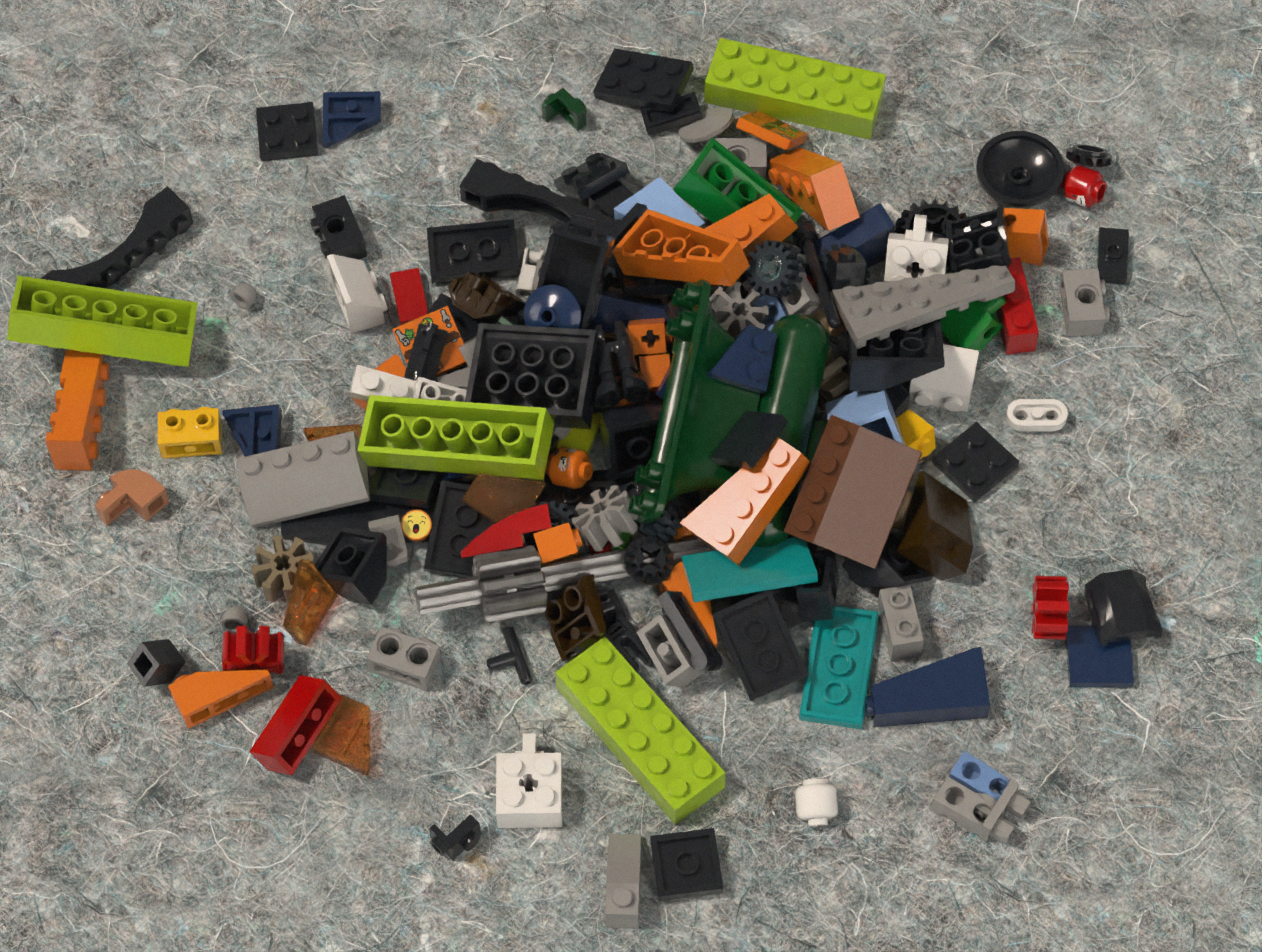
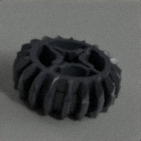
[894,198,967,270]

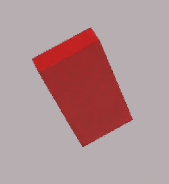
[390,268,428,325]

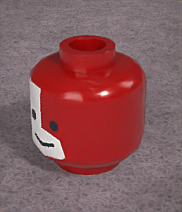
[1061,165,1107,208]

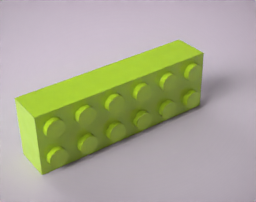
[704,38,886,140]
[7,275,198,367]
[357,395,555,480]
[555,636,726,825]

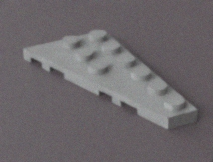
[832,265,1015,349]

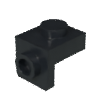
[429,814,481,860]

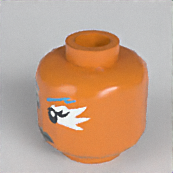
[546,447,593,489]

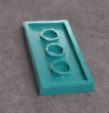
[681,537,818,602]
[799,605,879,730]

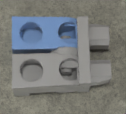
[742,258,822,332]
[930,751,1031,843]

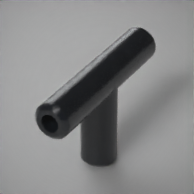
[486,627,533,685]

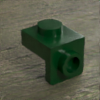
[541,88,587,131]

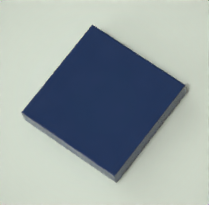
[1066,626,1134,687]

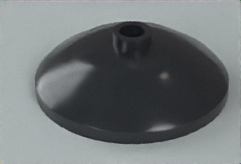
[976,131,1065,207]

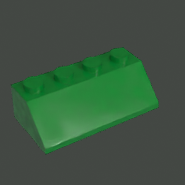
[673,137,803,242]

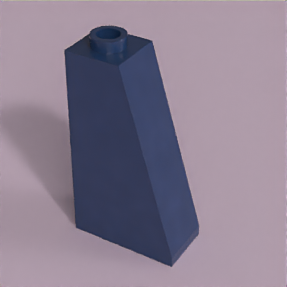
[800,203,895,276]
[594,290,669,360]
[865,647,990,727]

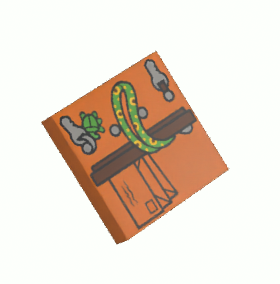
[736,111,809,150]
[392,306,467,377]

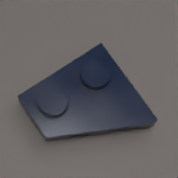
[322,91,381,148]
[707,325,777,394]
[222,404,282,457]

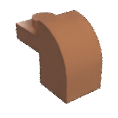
[94,469,169,526]

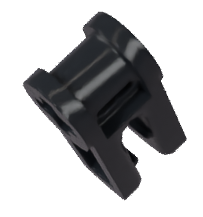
[597,614,653,673]

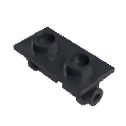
[404,323,448,381]

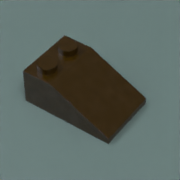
[897,471,973,581]

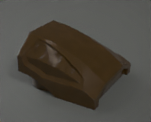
[448,271,526,320]
[545,574,606,661]

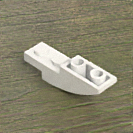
[349,365,467,402]

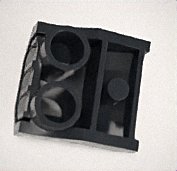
[946,206,1012,273]
[1084,569,1162,646]

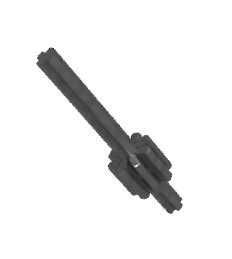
[415,536,715,623]

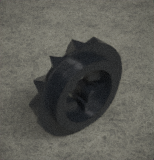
[1066,144,1113,167]
[624,535,674,585]

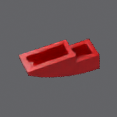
[460,504,552,558]

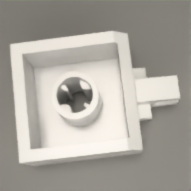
[884,214,949,282]
[496,733,562,828]

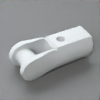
[515,247,545,299]

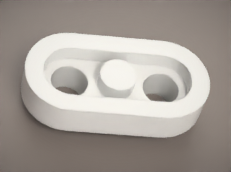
[1006,399,1068,431]

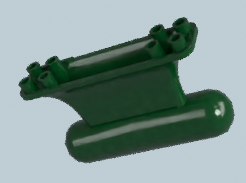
[628,279,829,547]

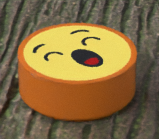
[401,510,432,542]

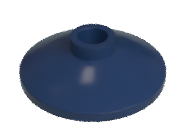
[524,285,582,329]

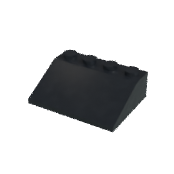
[846,319,945,392]
[465,323,597,429]

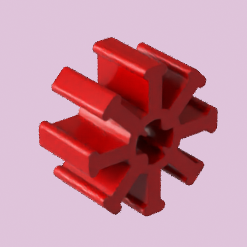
[1031,576,1069,640]
[222,625,285,674]

